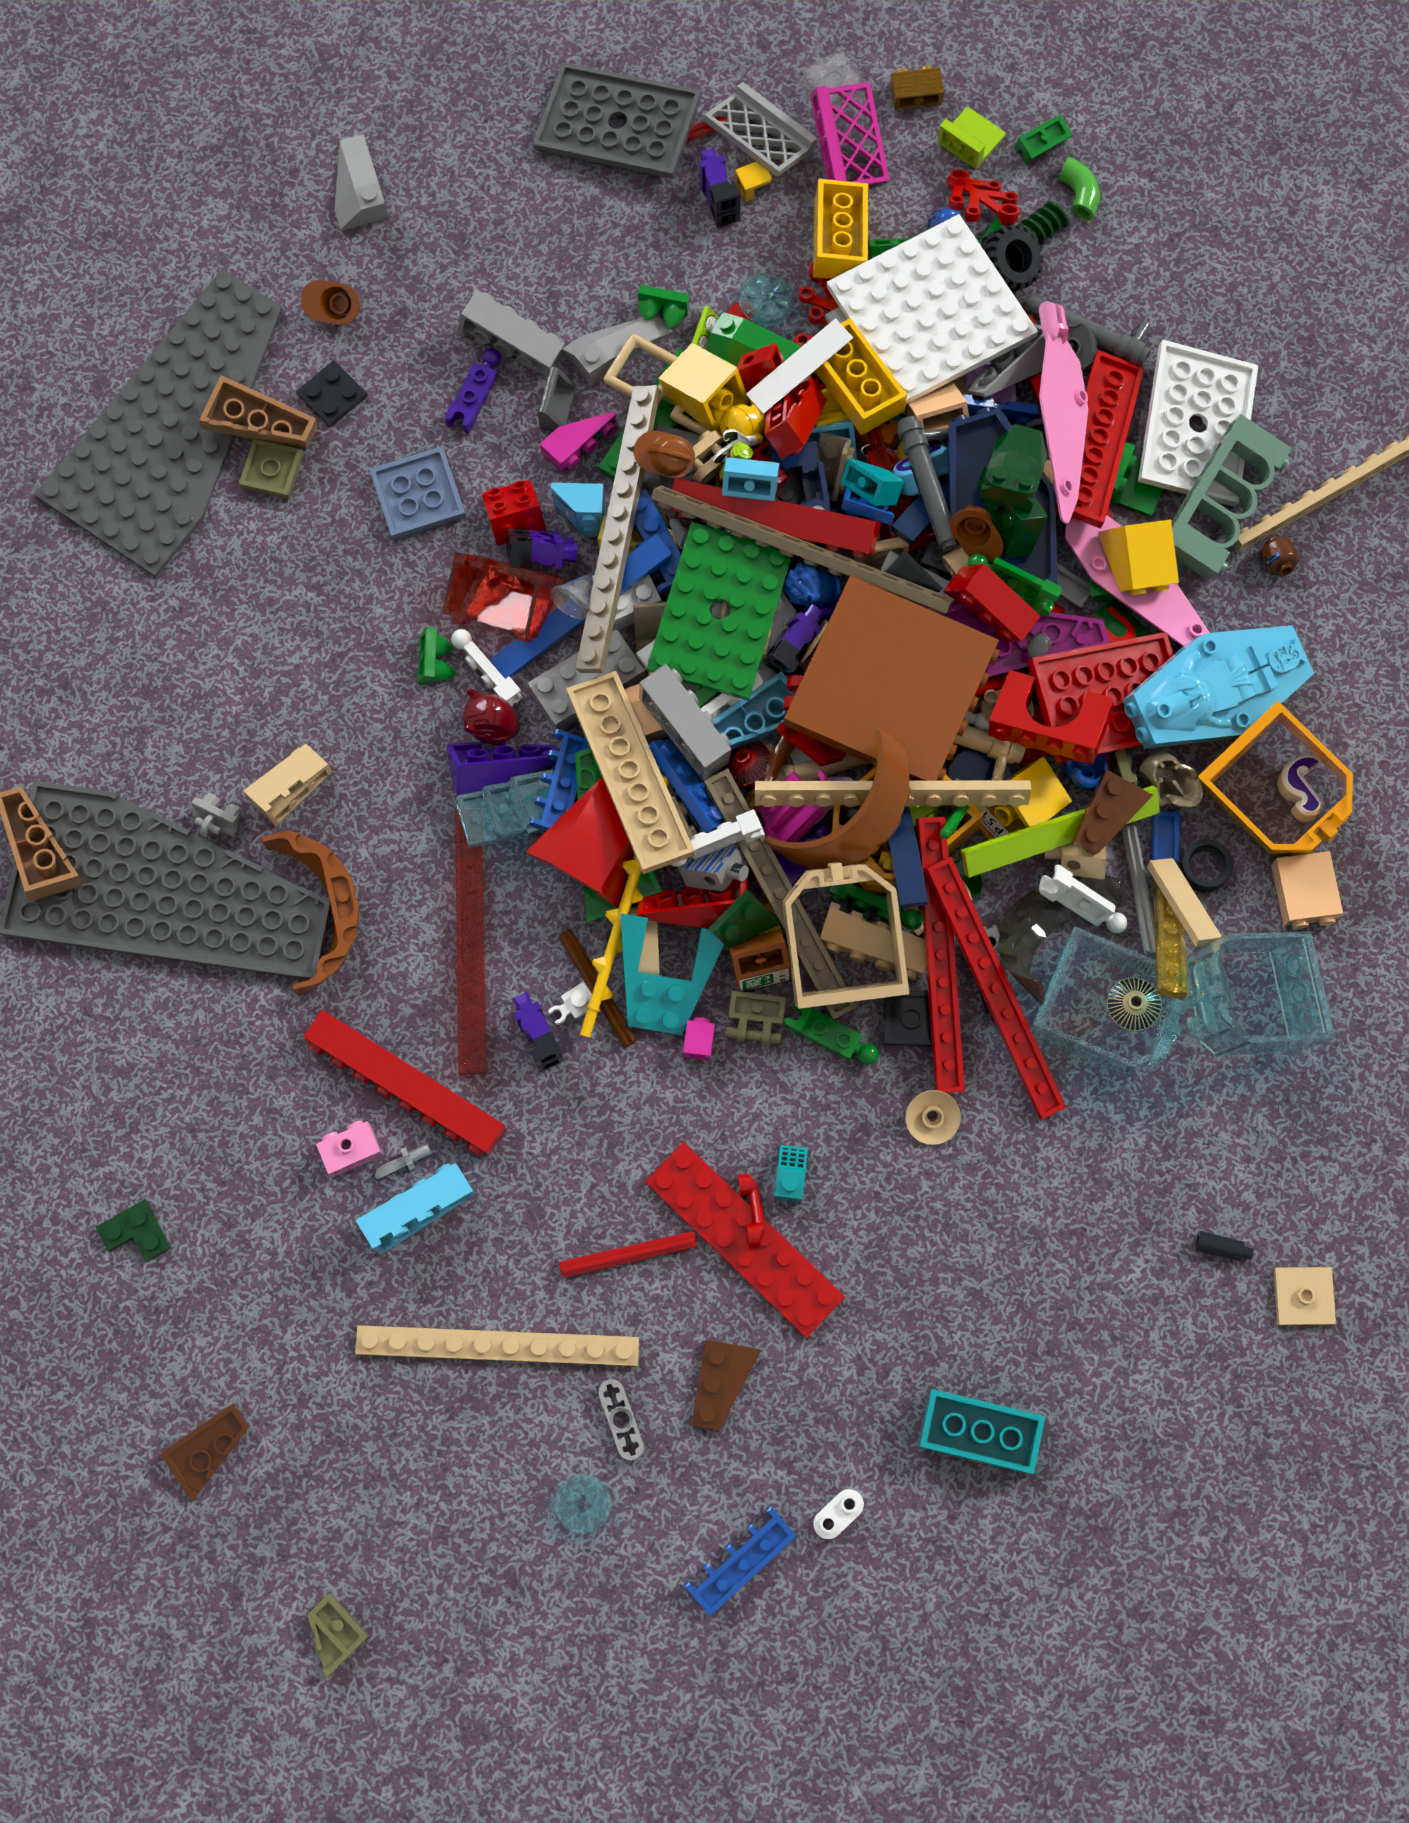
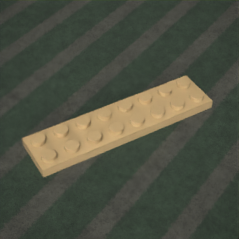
[566,671,695,874]

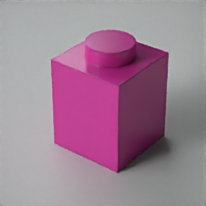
[683,1017,715,1061]

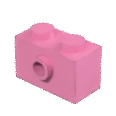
[316,1121,383,1178]

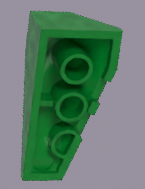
[708,312,802,367]

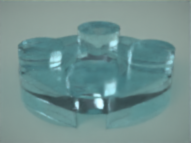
[554,1474,612,1534]

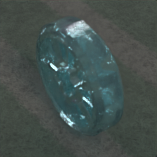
[739,273,795,325]

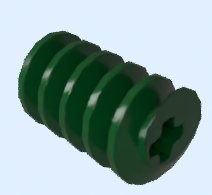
[1016,201,1069,246]

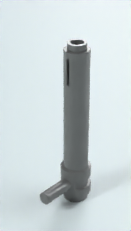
[1021,294,1151,366]
[897,416,958,552]

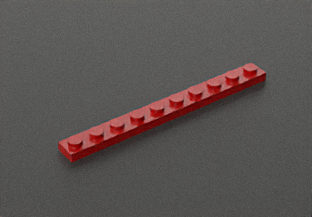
[916,817,965,1093]
[925,857,1067,1119]

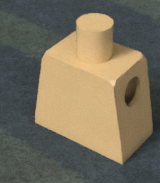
[1044,843,1106,879]

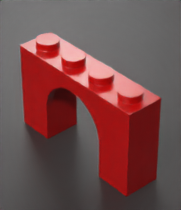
[988,670,1114,764]

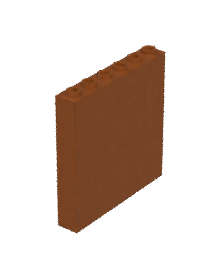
[783,575,1000,781]

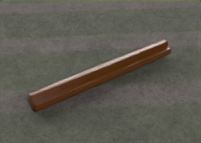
[559,929,636,1048]

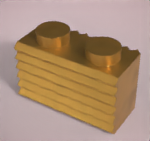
[890,66,944,110]

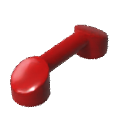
[737,1173,765,1247]

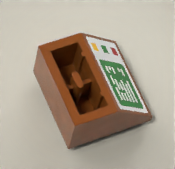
[728,930,791,992]

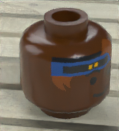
[1260,536,1299,576]

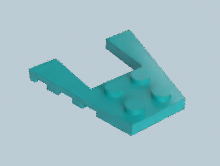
[620,913,724,1036]

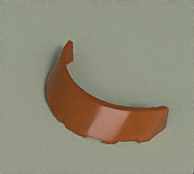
[764,727,911,869]
[262,831,359,996]

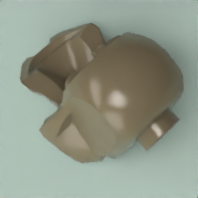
[1139,750,1203,808]

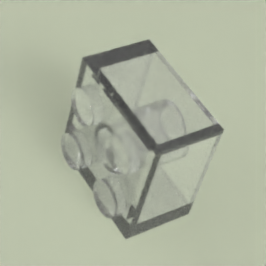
[800,48,866,117]

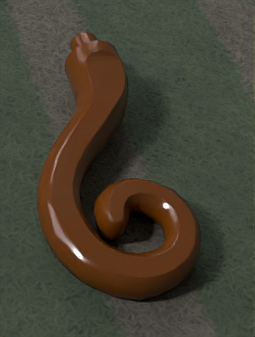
[744,734,795,812]

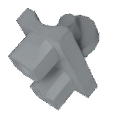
[191,792,241,838]

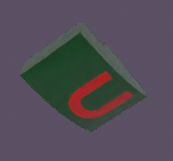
[1089,599,1152,643]

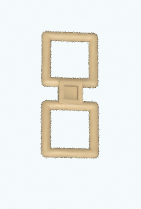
[603,334,750,444]

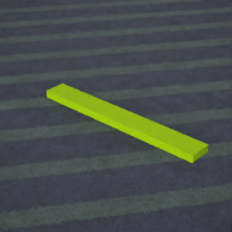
[961,786,1160,877]

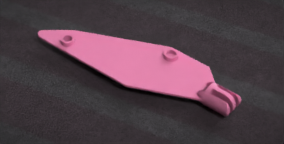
[1039,301,1088,524]
[1055,494,1210,646]

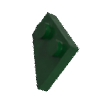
[708,889,781,948]

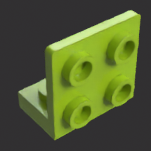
[937,107,1006,169]

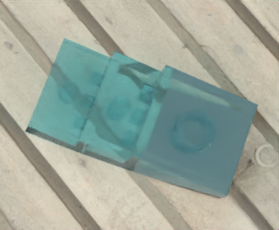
[455,769,554,848]

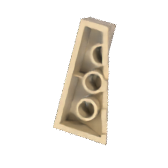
[820,902,926,980]

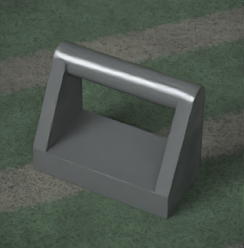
[537,366,577,431]

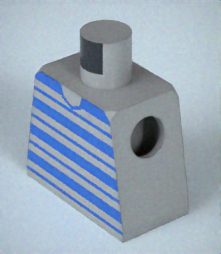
[678,844,749,892]

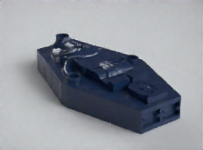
[947,407,1058,584]

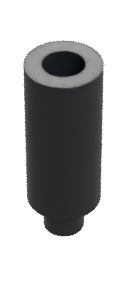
[1195,1230,1254,1261]

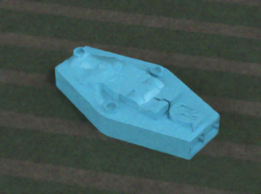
[1123,625,1314,749]

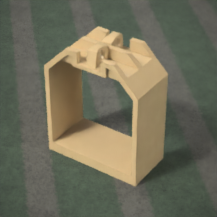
[782,862,909,1009]

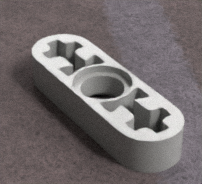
[599,1379,644,1461]

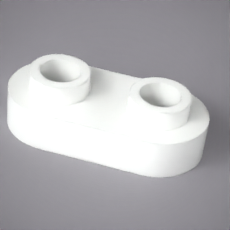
[813,1489,864,1539]

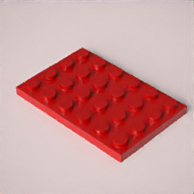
[1027,632,1173,764]

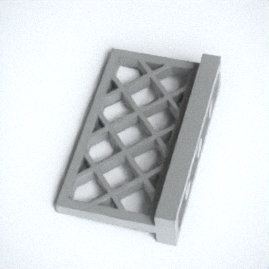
[703,82,817,177]

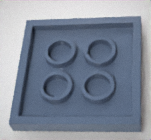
[369,446,466,540]

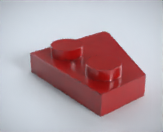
[776,722,846,767]

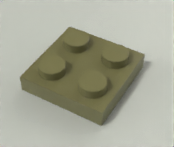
[239,438,304,499]

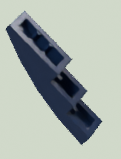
[890,474,948,545]
[886,806,928,909]

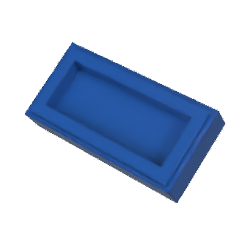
[1151,811,1180,865]

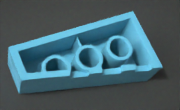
[713,671,793,751]
[356,1163,476,1255]

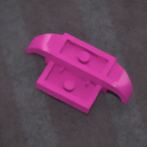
[758,770,828,853]

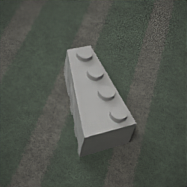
[457,290,564,376]

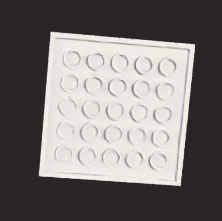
[827,214,1038,405]

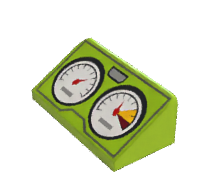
[691,306,719,351]

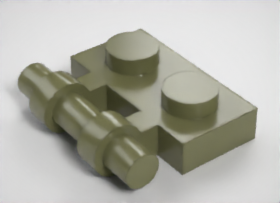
[726,991,786,1045]

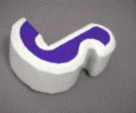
[1277,753,1323,822]

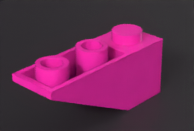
[540,412,617,474]

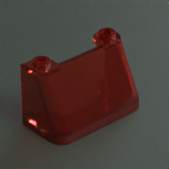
[442,552,564,643]

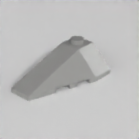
[334,134,388,231]
[562,313,672,386]
[968,324,1046,397]

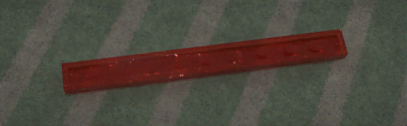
[455,810,487,1075]

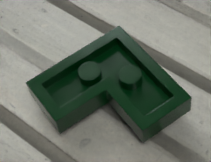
[96,1199,171,1262]

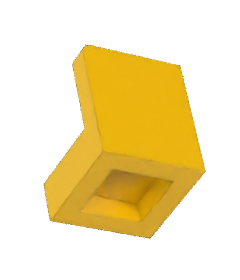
[735,161,772,202]

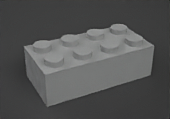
[527,629,646,731]
[639,664,732,781]

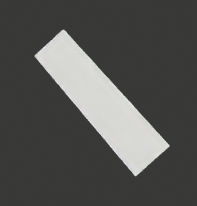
[746,318,853,414]

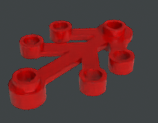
[946,169,1020,226]

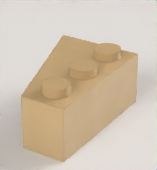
[243,744,332,827]

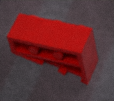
[765,376,827,459]
[943,563,1041,642]

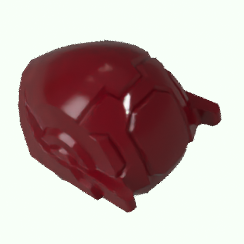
[463,688,520,746]

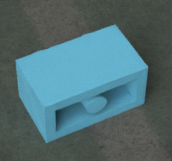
[722,457,779,501]

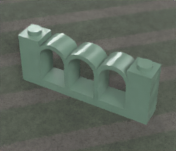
[1171,414,1292,580]

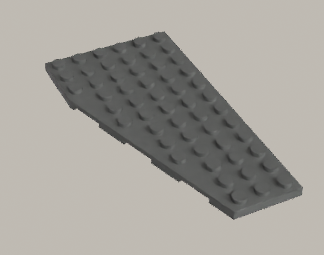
[34,268,283,578]
[0,781,331,980]

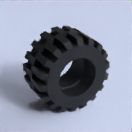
[979,225,1043,293]

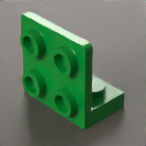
[1110,442,1163,517]

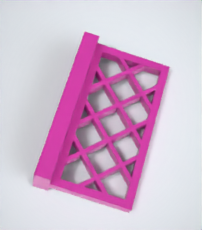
[810,82,890,186]

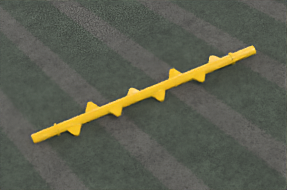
[580,776,669,1038]

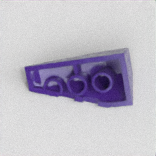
[447,742,558,797]

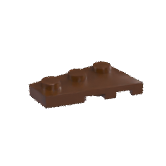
[1071,770,1153,855]
[691,1340,761,1431]
[161,1402,250,1501]

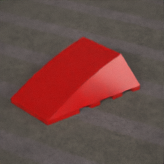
[525,777,635,909]

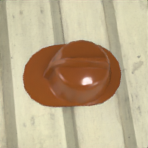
[301,280,360,325]
[634,430,695,478]
[950,505,1003,563]

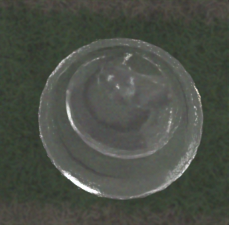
[550,575,592,620]

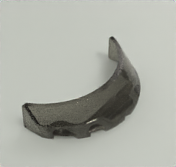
[997,875,1126,1005]

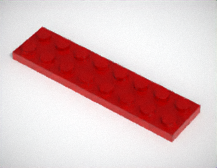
[1055,350,1145,529]
[645,1142,845,1339]

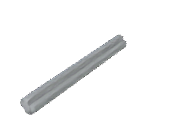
[1121,825,1160,955]

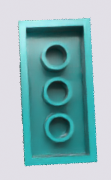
[917,1389,1045,1475]

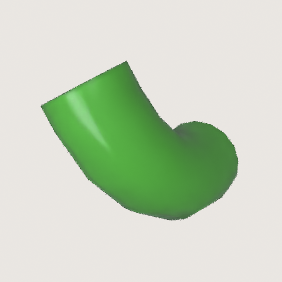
[1059,157,1100,221]

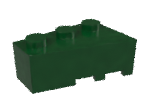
[977,464,1048,559]

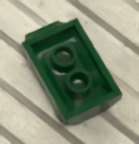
[979,424,1048,512]

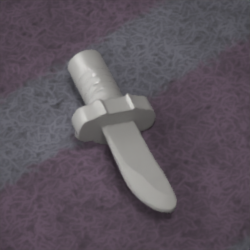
[375,1144,432,1179]

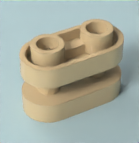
[692,430,725,484]

